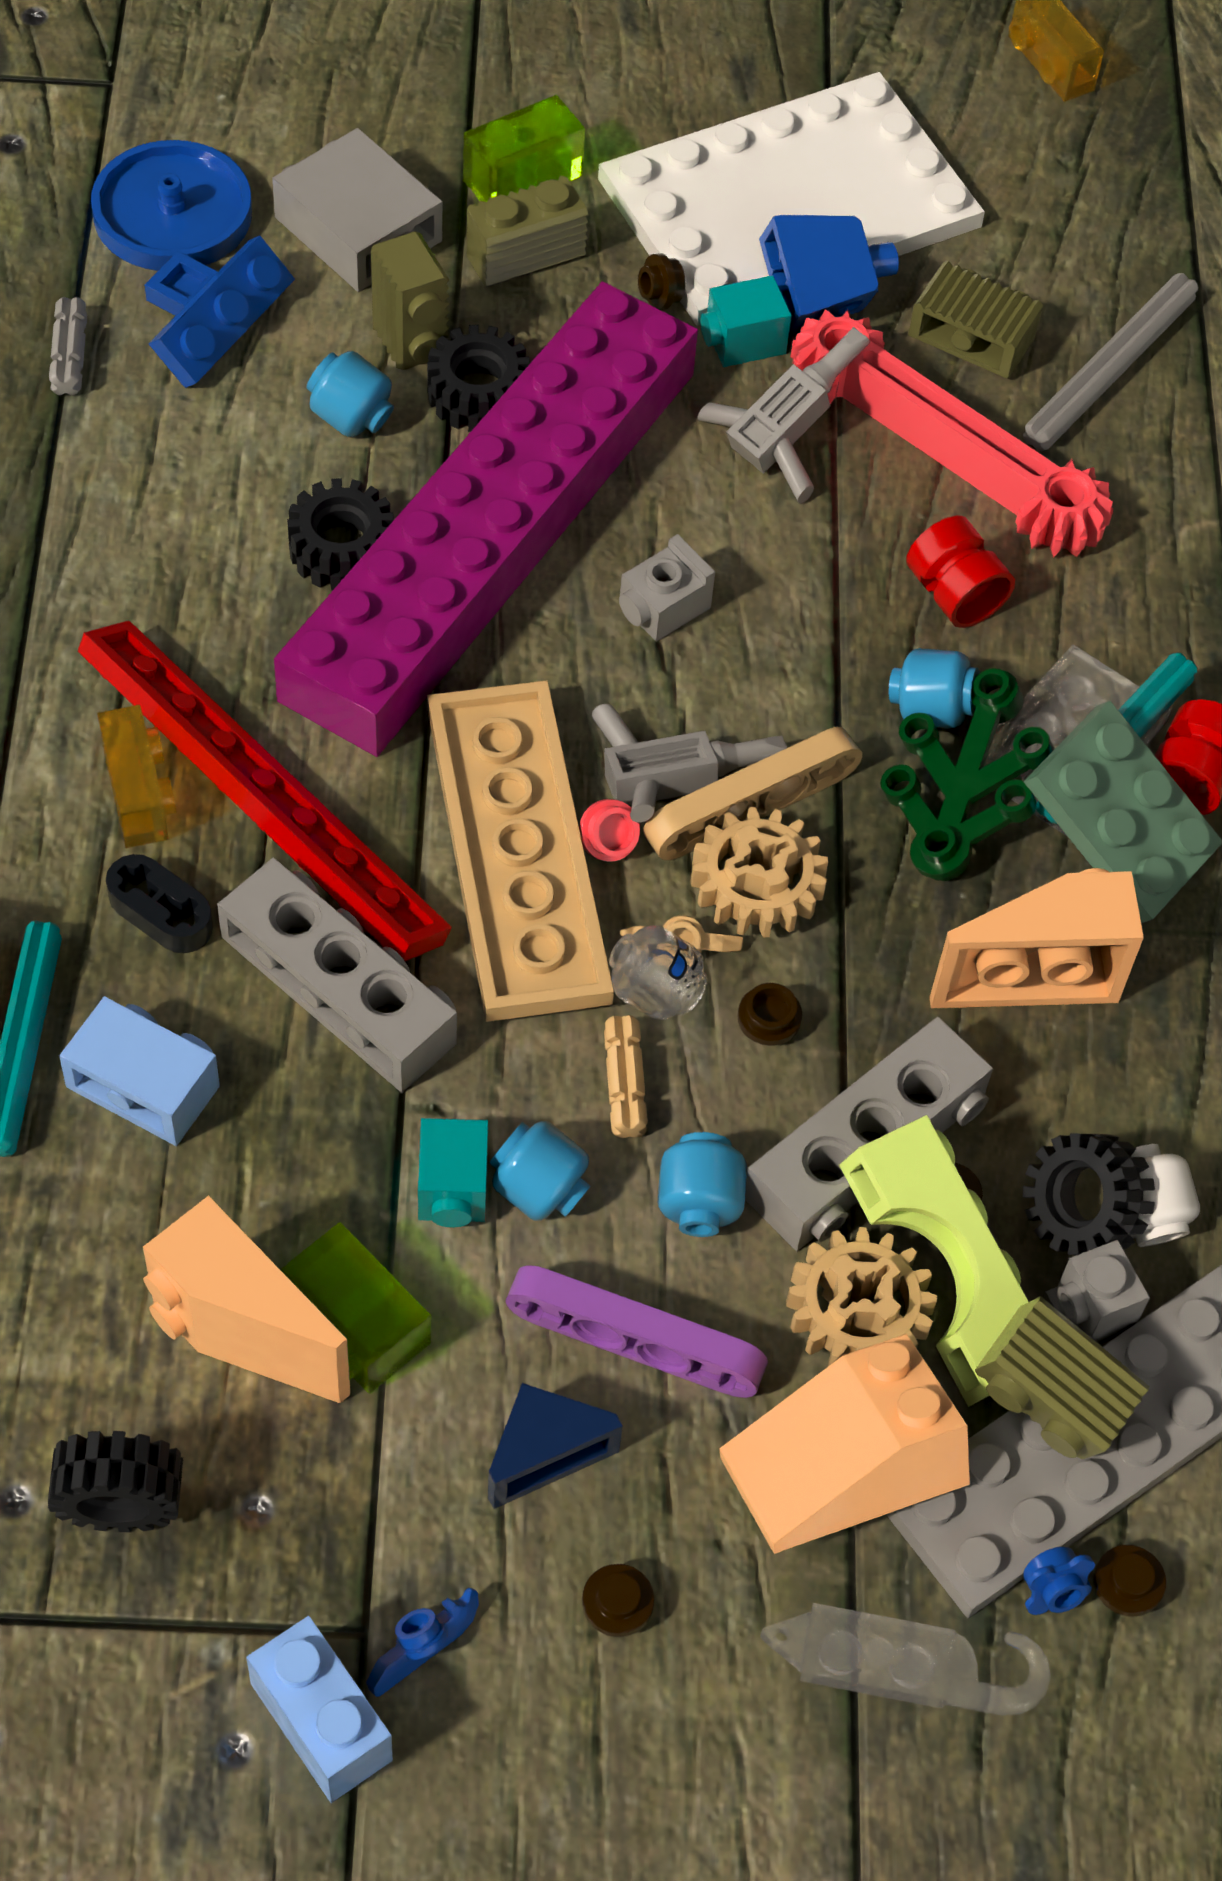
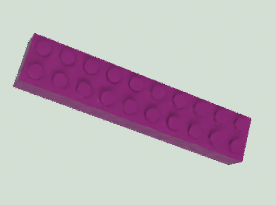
[274,281,698,757]

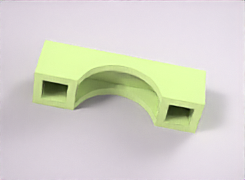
[839,1115,1029,1407]

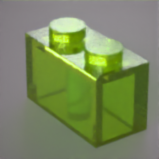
[463,94,585,202]
[280,1222,431,1394]

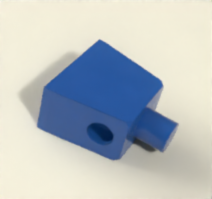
[759,215,899,336]

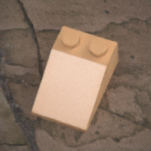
[929,868,1144,1009]
[143,1195,351,1403]
[719,1334,970,1554]

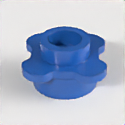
[1023,1547,1095,1615]

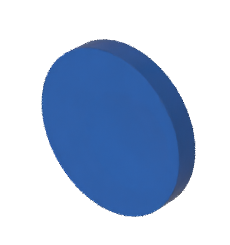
[91,140,252,271]

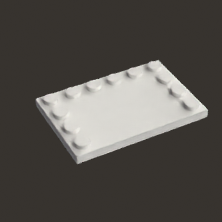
[598,72,985,326]

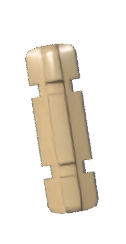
[604,1015,648,1138]

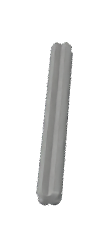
[1023,273,1199,452]

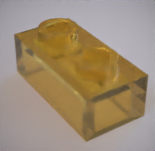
[1009,0,1104,102]
[97,705,177,848]

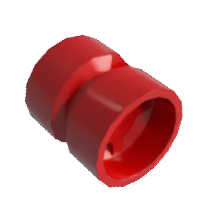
[906,515,1015,628]
[1155,699,1222,815]

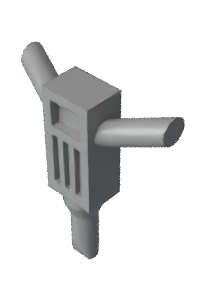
[697,327,870,504]
[592,704,787,823]

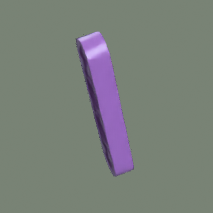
[505,1265,768,1398]

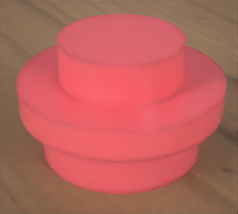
[579,799,640,862]

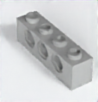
[217,857,457,1093]
[745,1016,993,1252]

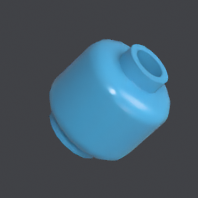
[306,351,394,437]
[889,648,980,729]
[489,1121,591,1221]
[657,1132,747,1237]

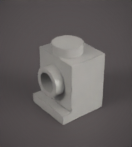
[619,534,715,642]
[1043,1240,1150,1345]

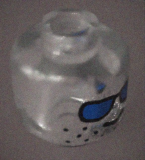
[609,925,707,1020]

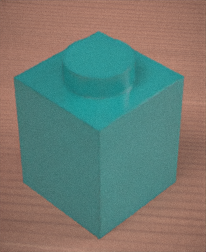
[700,275,791,367]
[418,1118,488,1228]

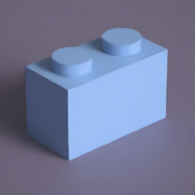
[59,996,220,1147]
[246,1615,393,1803]

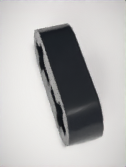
[106,854,213,953]

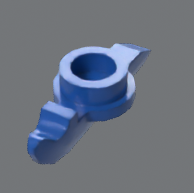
[366,1588,479,1697]

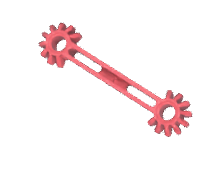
[791,309,1113,558]

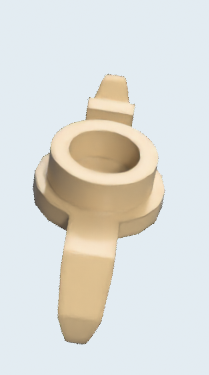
[620,915,744,961]

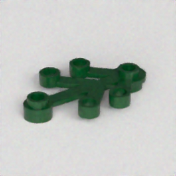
[880,668,1054,881]

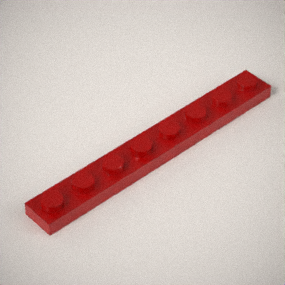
[77,620,452,961]

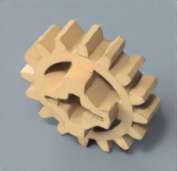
[691,807,828,938]
[786,1227,937,1366]

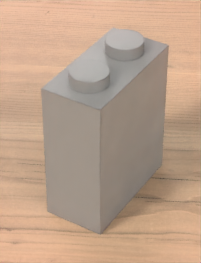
[272,128,443,292]

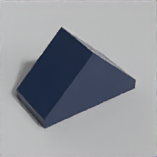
[488,1383,623,1509]

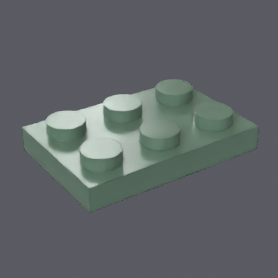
[1023,701,1222,923]

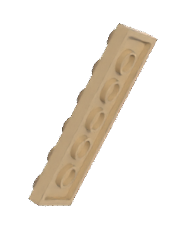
[427,680,614,1022]

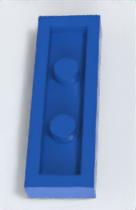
[149,235,295,388]

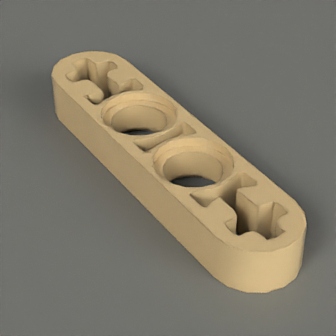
[643,727,863,861]

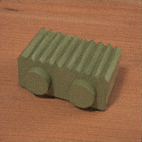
[466,175,589,286]
[371,231,449,370]
[908,261,1043,379]
[975,1296,1150,1459]

